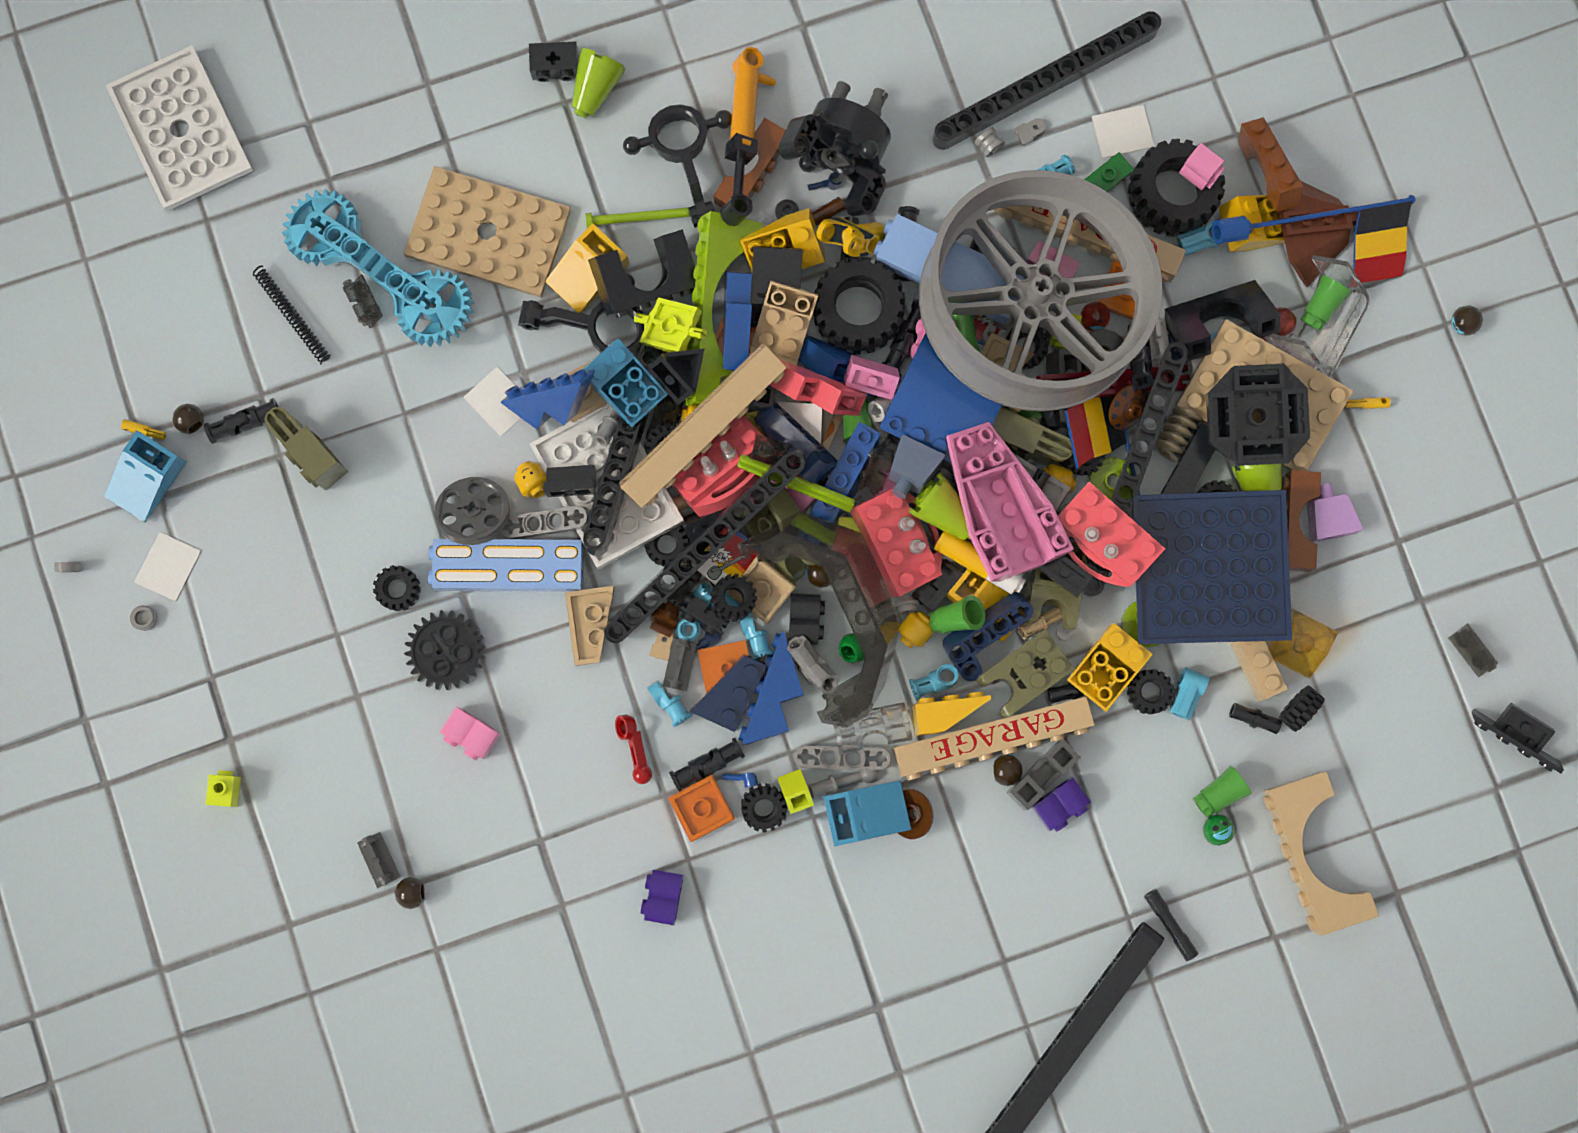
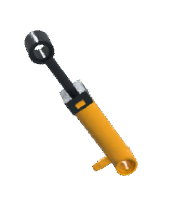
[720,47,776,226]

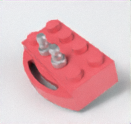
[672,415,776,517]
[1058,482,1165,587]
[850,487,943,597]

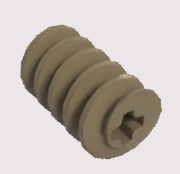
[1154,407,1203,462]

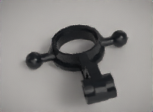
[623,104,732,228]
[518,273,645,354]

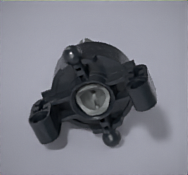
[779,81,891,216]

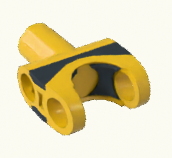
[816,217,885,257]

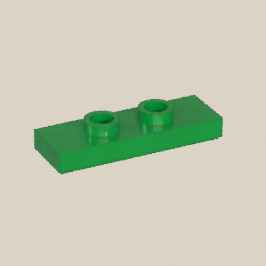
[1084,152,1134,192]

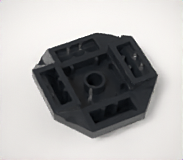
[1206,363,1310,466]

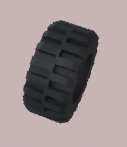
[1128,138,1225,237]
[813,257,906,354]

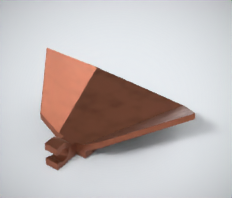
[1278,181,1359,288]

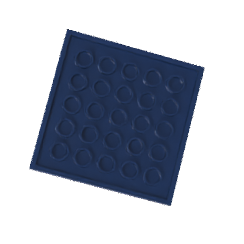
[1133,490,1292,644]

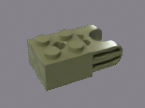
[265,407,348,490]
[992,407,1073,466]
[740,487,826,582]
[1026,541,1088,631]
[976,629,1075,719]

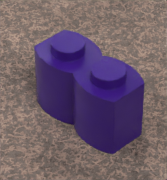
[1032,777,1091,832]
[640,870,684,926]

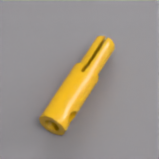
[1345,397,1390,409]
[121,419,166,440]

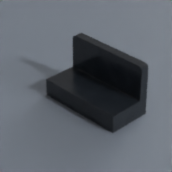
[543,465,597,498]

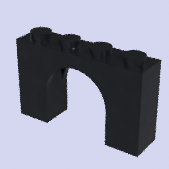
[588,229,696,318]
[1164,280,1280,361]

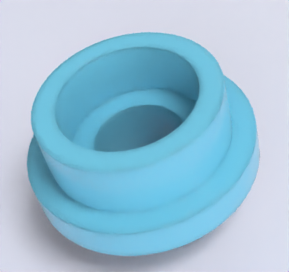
[676,618,701,642]

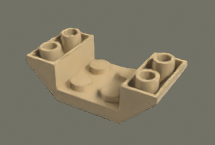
[748,281,818,365]

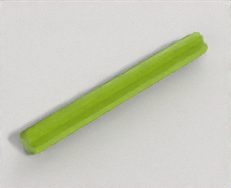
[737,454,855,512]

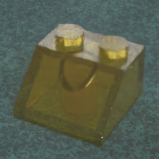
[1268,609,1338,678]

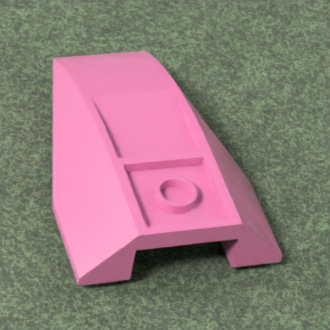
[946,422,1074,582]

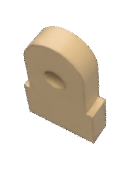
[649,633,674,661]

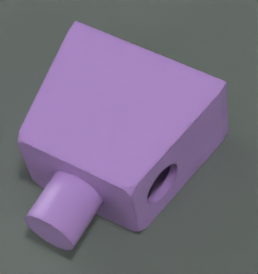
[1308,483,1363,543]

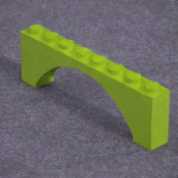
[686,211,763,411]

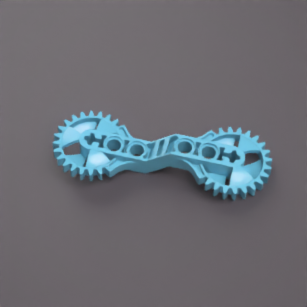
[282,189,474,347]

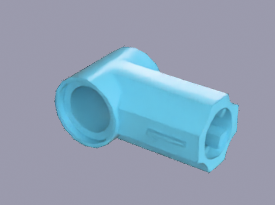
[1176,221,1220,257]
[1169,667,1209,720]

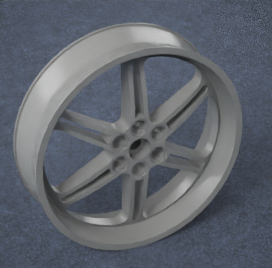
[919,170,1162,411]

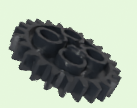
[404,610,486,691]

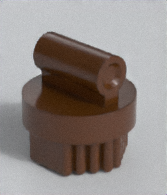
[650,602,679,638]

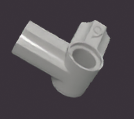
[786,635,840,694]

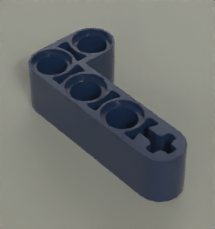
[754,401,838,483]
[942,592,1033,681]

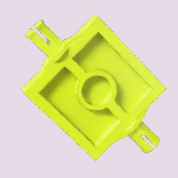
[634,298,707,352]

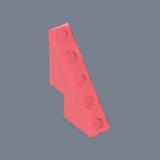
[769,358,868,416]

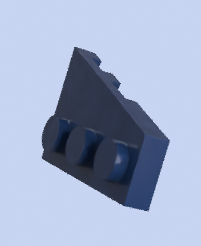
[690,654,767,732]

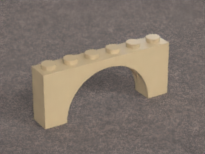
[1263,771,1379,936]

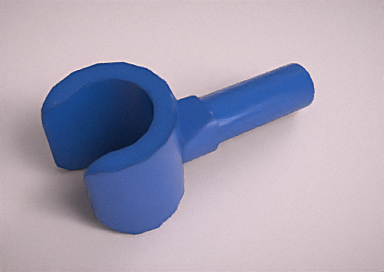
[722,773,758,788]

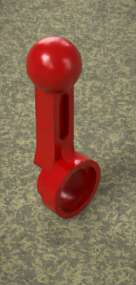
[615,714,652,784]

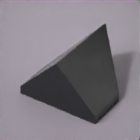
[645,348,705,405]

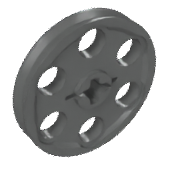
[435,477,510,545]

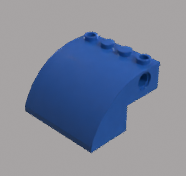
[879,332,1002,464]

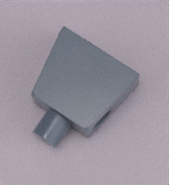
[889,434,945,499]

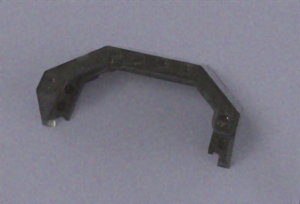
[737,511,903,727]

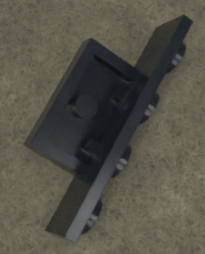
[1471,703,1564,774]

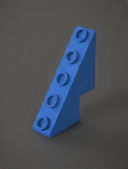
[723,272,752,372]
[798,334,902,396]
[501,369,595,430]
[807,422,881,538]
[738,631,804,746]

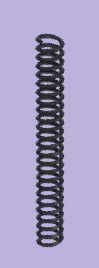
[253,265,331,365]

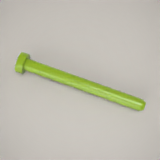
[585,207,690,228]

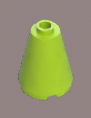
[571,48,626,119]
[1231,464,1282,491]
[909,473,971,540]

